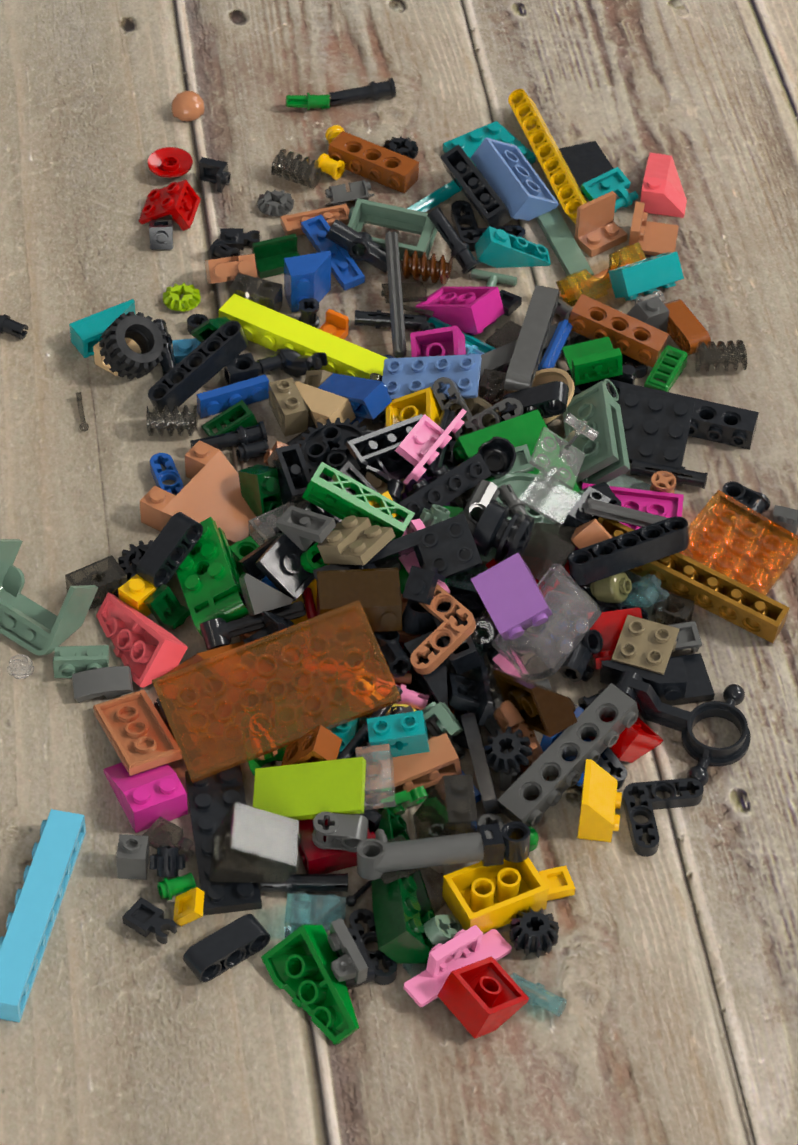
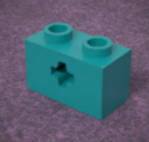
[367,710,430,760]

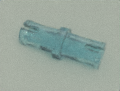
[510,973,567,1017]

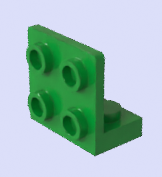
[562,337,623,385]

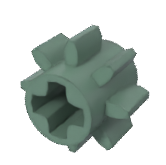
[419,504,451,527]

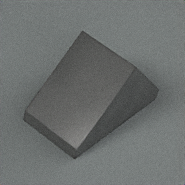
[239,573,293,616]

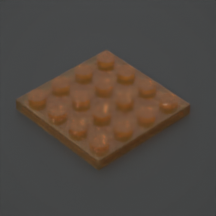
[679,490,798,596]

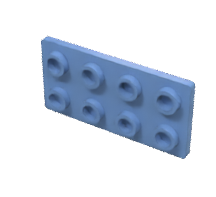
[382,354,482,400]

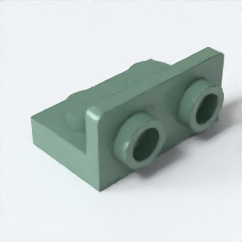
[53,645,109,679]

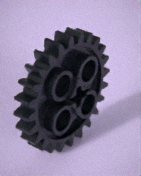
[296,418,372,481]

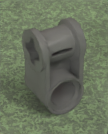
[312,812,368,852]

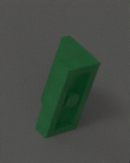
[252,234,300,279]

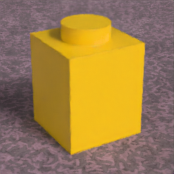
[118,574,156,617]

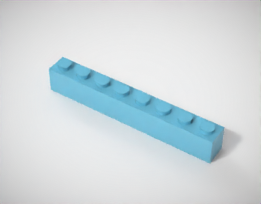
[0,809,86,1023]

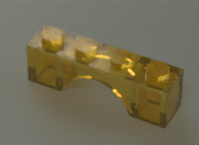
[556,242,646,307]

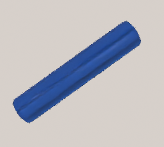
[538,319,573,371]

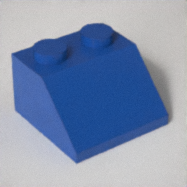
[284,251,331,312]

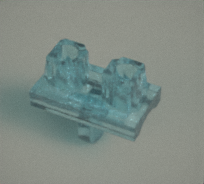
[620,574,670,608]

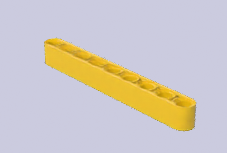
[508,89,587,225]

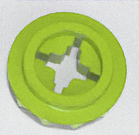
[163,282,201,312]

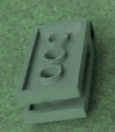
[563,379,630,484]

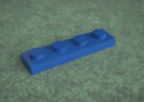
[301,214,365,291]

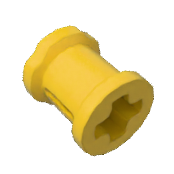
[316,153,345,180]

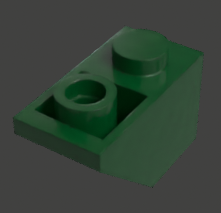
[238,464,283,524]

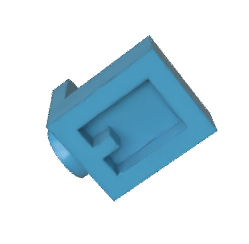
[172,338,201,364]

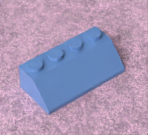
[471,138,559,221]

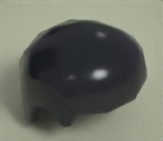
[477,436,516,478]

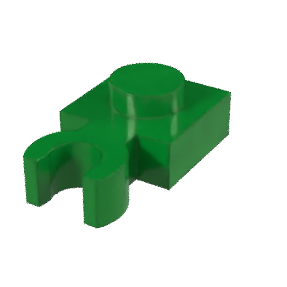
[376,786,428,816]

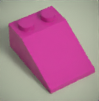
[415,287,505,335]
[410,325,466,357]
[103,762,188,833]

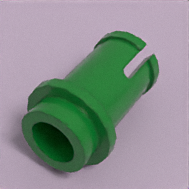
[157,872,196,901]

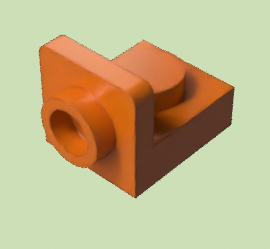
[319,309,349,339]

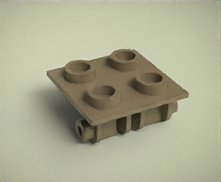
[611,615,680,675]

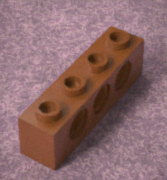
[328,131,419,194]
[568,294,669,368]

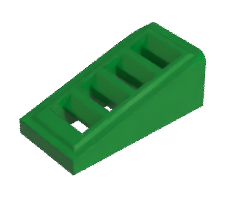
[644,345,688,392]

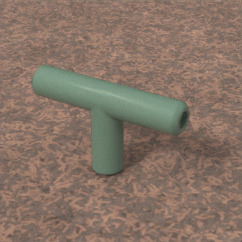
[470,269,518,287]

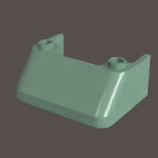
[0,539,98,656]

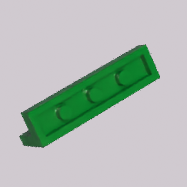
[302,462,415,541]

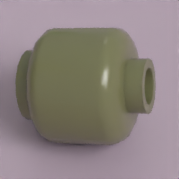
[590,572,632,603]

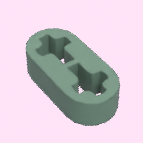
[424,914,463,945]

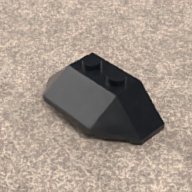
[345,414,428,484]

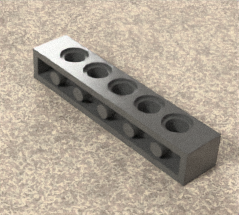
[497,683,639,827]

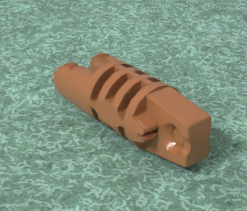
[493,700,543,768]

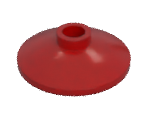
[148,147,193,178]

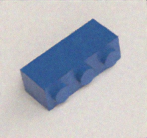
[318,373,392,419]

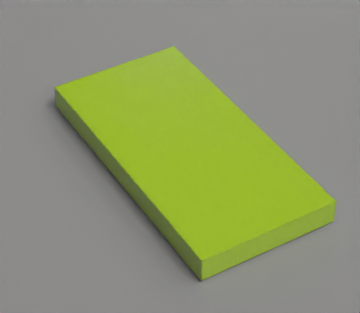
[252,757,366,825]

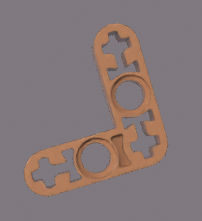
[410,584,476,675]

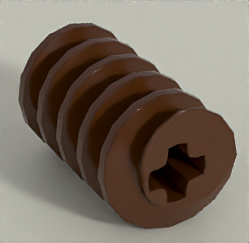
[402,249,453,285]

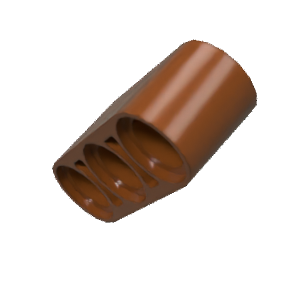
[664,299,711,355]

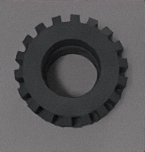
[99,312,167,379]

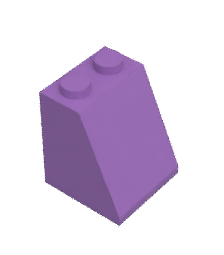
[471,553,553,641]

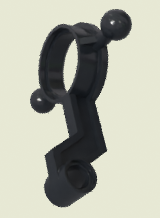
[615,670,751,786]

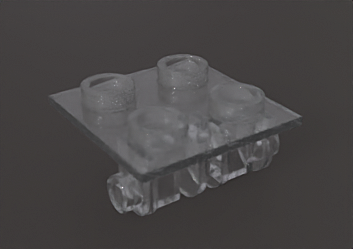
[519,466,582,526]

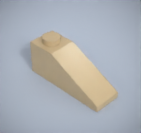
[295,381,356,428]

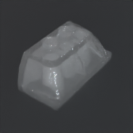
[491,563,601,680]

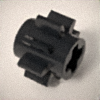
[150,846,186,878]

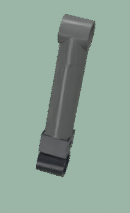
[357,821,530,880]

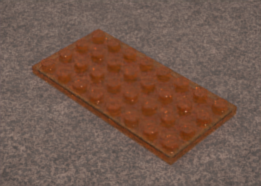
[152,600,401,783]

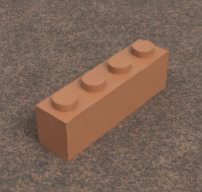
[364,733,462,810]

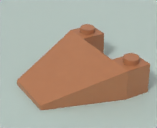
[140,440,262,546]

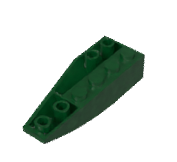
[372,808,436,964]

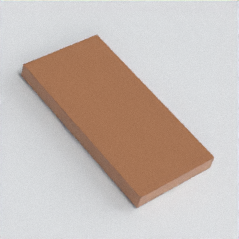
[93,690,183,776]

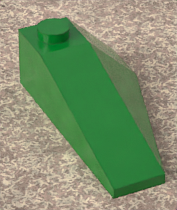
[261,925,359,1044]

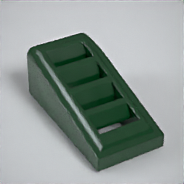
[201,400,258,437]

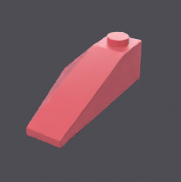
[640,153,687,218]
[96,592,188,688]

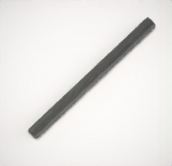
[385,231,406,358]

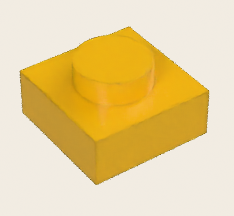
[539,865,575,901]
[173,887,205,926]

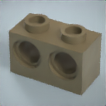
[269,377,308,437]

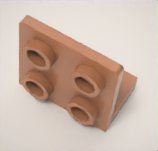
[574,191,628,258]
[628,202,679,256]

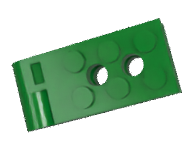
[176,517,249,637]

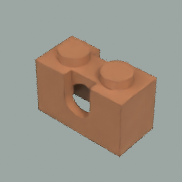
[205,254,258,284]

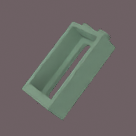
[347,198,438,261]

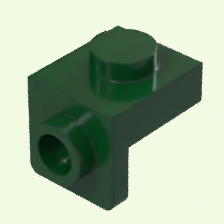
[144,584,190,630]

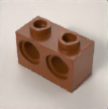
[281,725,342,766]

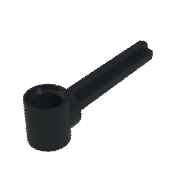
[199,601,306,650]

